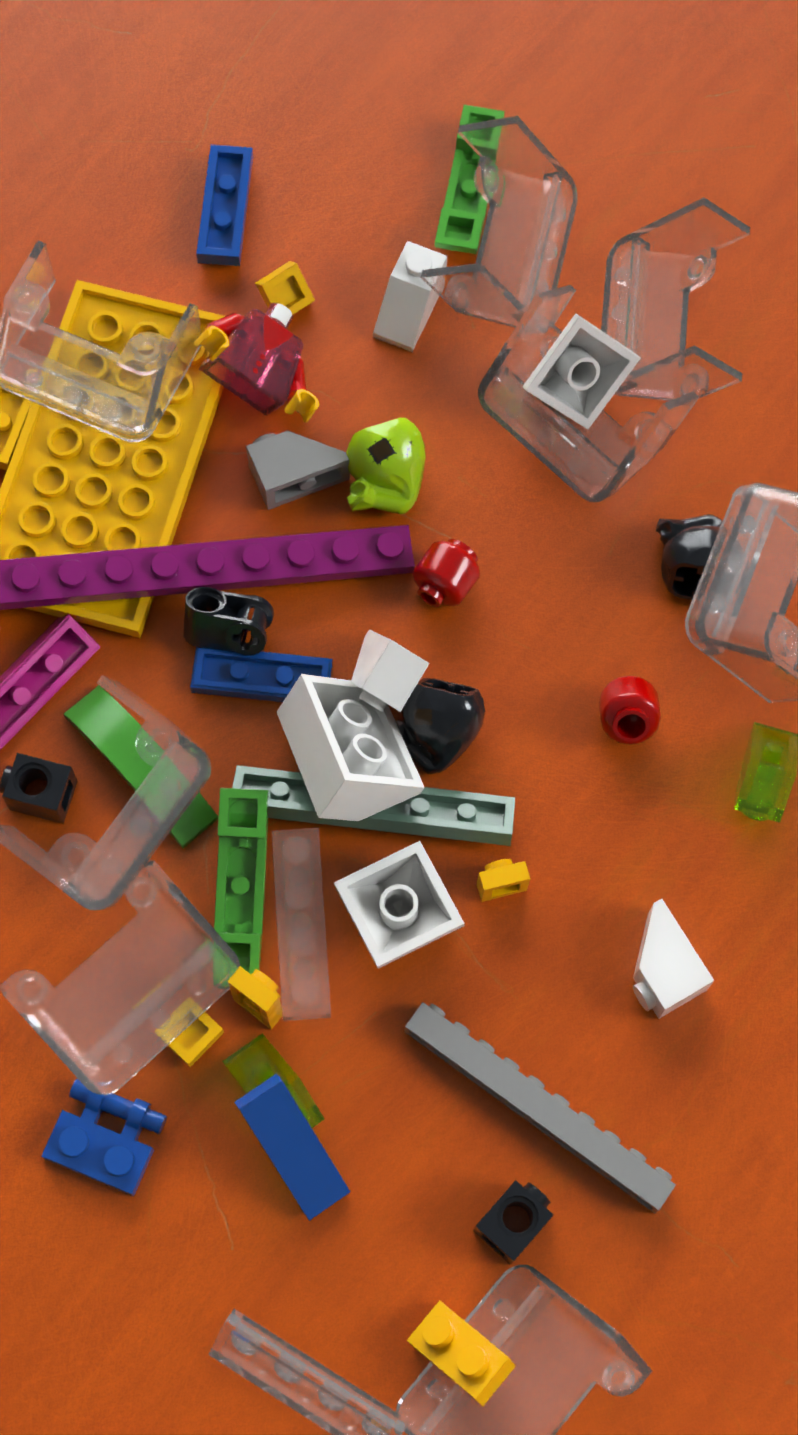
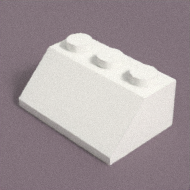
[277,674,425,821]

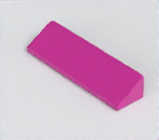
[0,614,100,750]

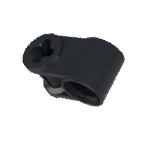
[184,587,274,656]

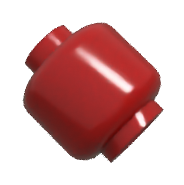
[413,539,480,607]
[599,675,661,745]

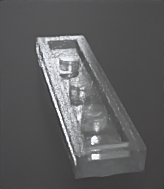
[272,828,331,1021]
[208,1309,410,1435]

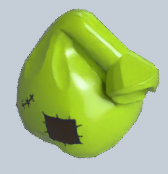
[346,418,426,515]

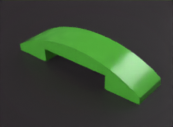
[434,105,505,254]
[64,685,218,848]
[210,788,268,981]

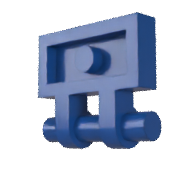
[41,1079,167,1196]

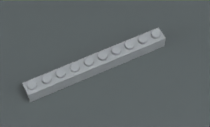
[404,1002,676,1214]

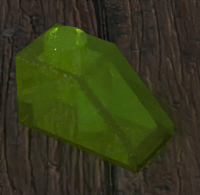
[734,722,798,822]
[222,1033,325,1128]

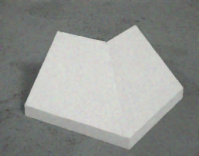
[523,313,641,429]
[334,841,465,969]

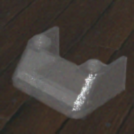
[420,116,577,331]
[601,197,750,402]
[0,240,202,442]
[478,285,700,502]
[685,483,798,703]
[0,675,211,910]

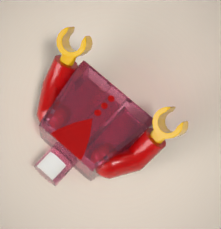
[193,303,319,423]

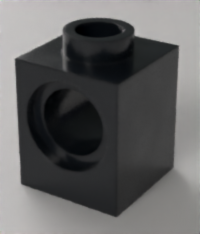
[0,753,78,824]
[473,1180,554,1265]

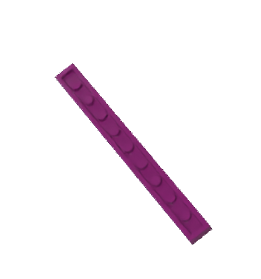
[0,525,415,610]

